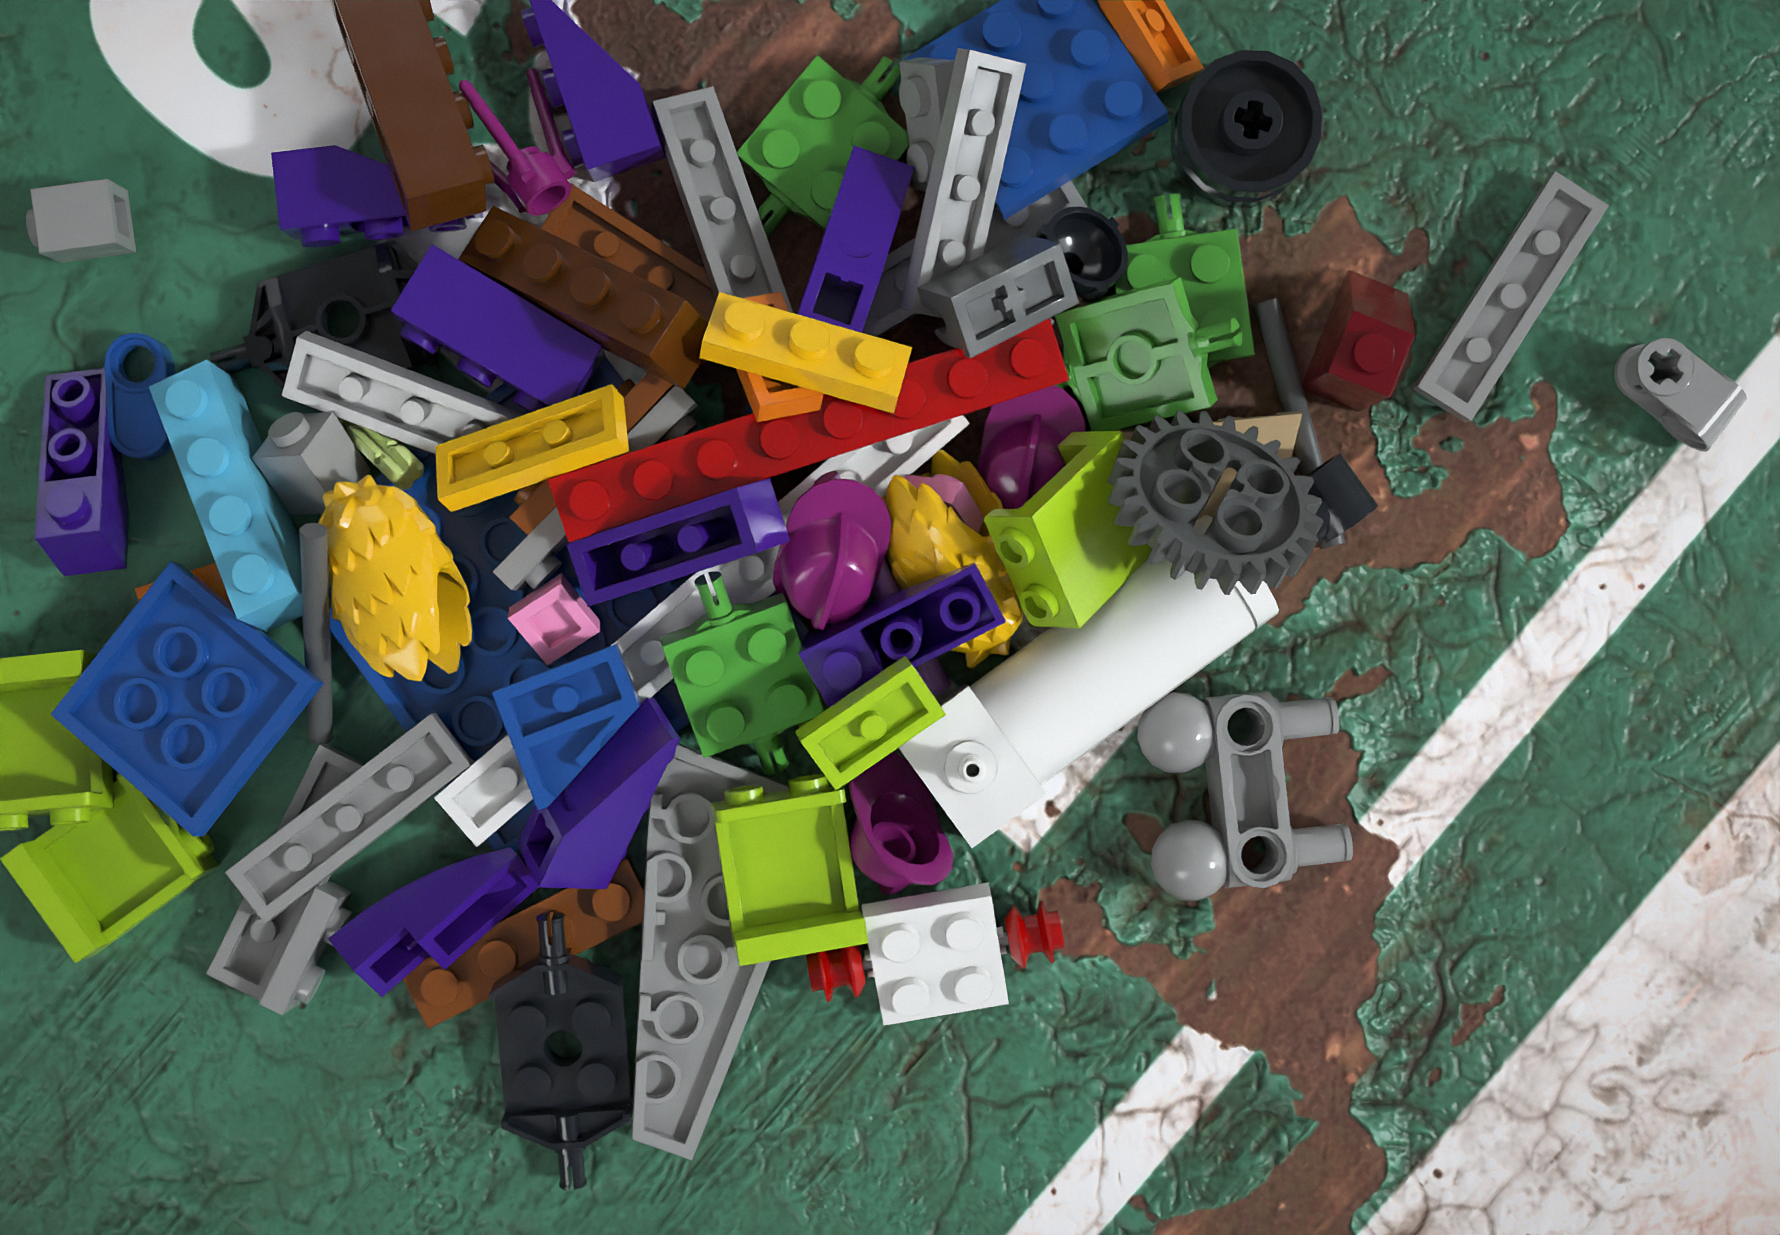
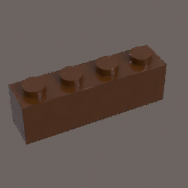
[332,0,494,231]
[458,205,708,390]

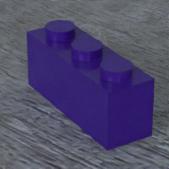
[391,244,606,413]
[567,478,790,607]

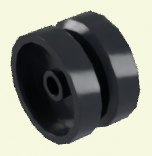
[1170,50,1323,208]

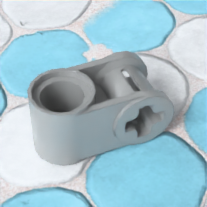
[1614,338,1747,452]

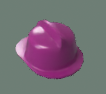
[978,385,1085,509]
[773,479,891,630]
[849,751,953,895]

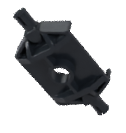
[210,240,441,406]
[489,912,633,1190]

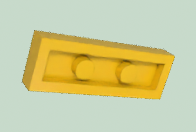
[699,292,912,414]
[435,384,629,512]

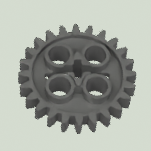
[1108,411,1323,595]

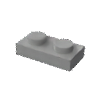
[899,57,955,192]
[259,881,353,1015]

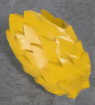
[881,450,1023,668]
[318,475,472,681]

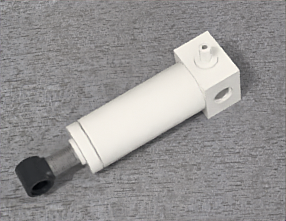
[899,453,1378,848]

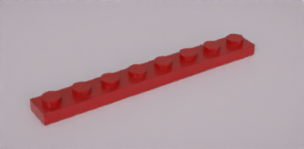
[547,318,1069,543]

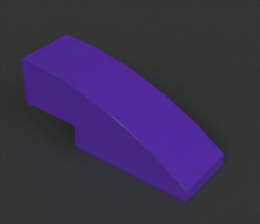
[328,847,538,997]

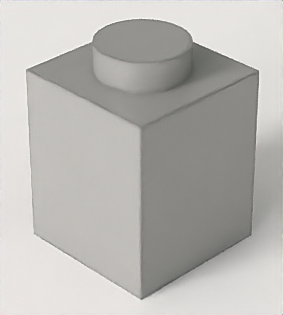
[26,179,137,263]
[252,412,371,515]

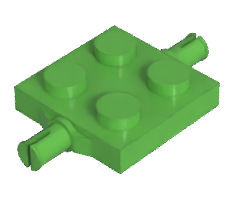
[737,55,909,239]
[1115,193,1255,410]
[1055,277,1242,432]
[659,571,824,775]

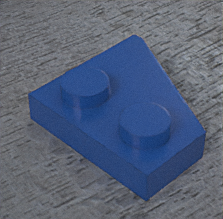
[491,644,641,811]

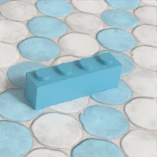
[149,360,303,632]

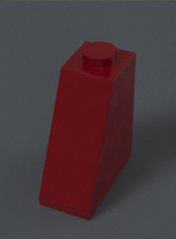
[1302,270,1415,412]

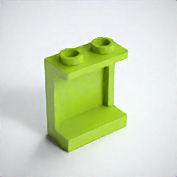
[984,431,1152,629]
[0,650,114,831]
[795,655,946,790]
[0,773,219,963]
[711,774,868,966]

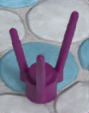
[459,68,576,216]

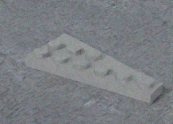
[631,743,789,1160]

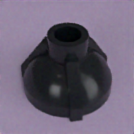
[1036,207,1128,299]

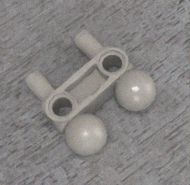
[1137,691,1353,901]

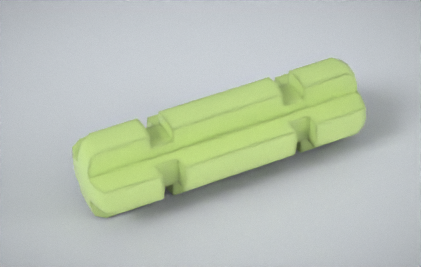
[337,417,424,489]

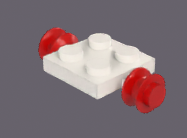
[806,882,1064,1025]

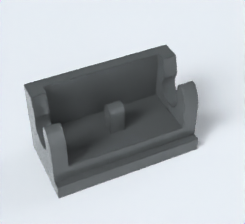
[917,234,1079,358]

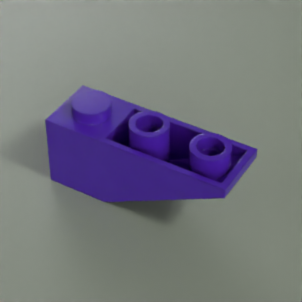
[521,0,666,182]
[271,145,484,248]
[796,145,914,333]
[35,368,129,576]
[798,562,1006,708]
[517,698,680,889]

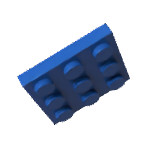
[904,0,1168,221]
[50,561,324,836]

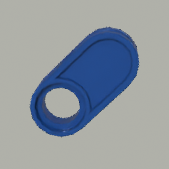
[104,333,175,461]

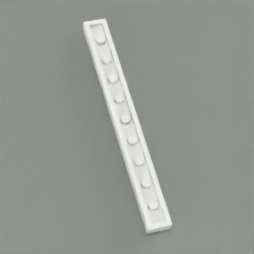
[434,415,970,847]

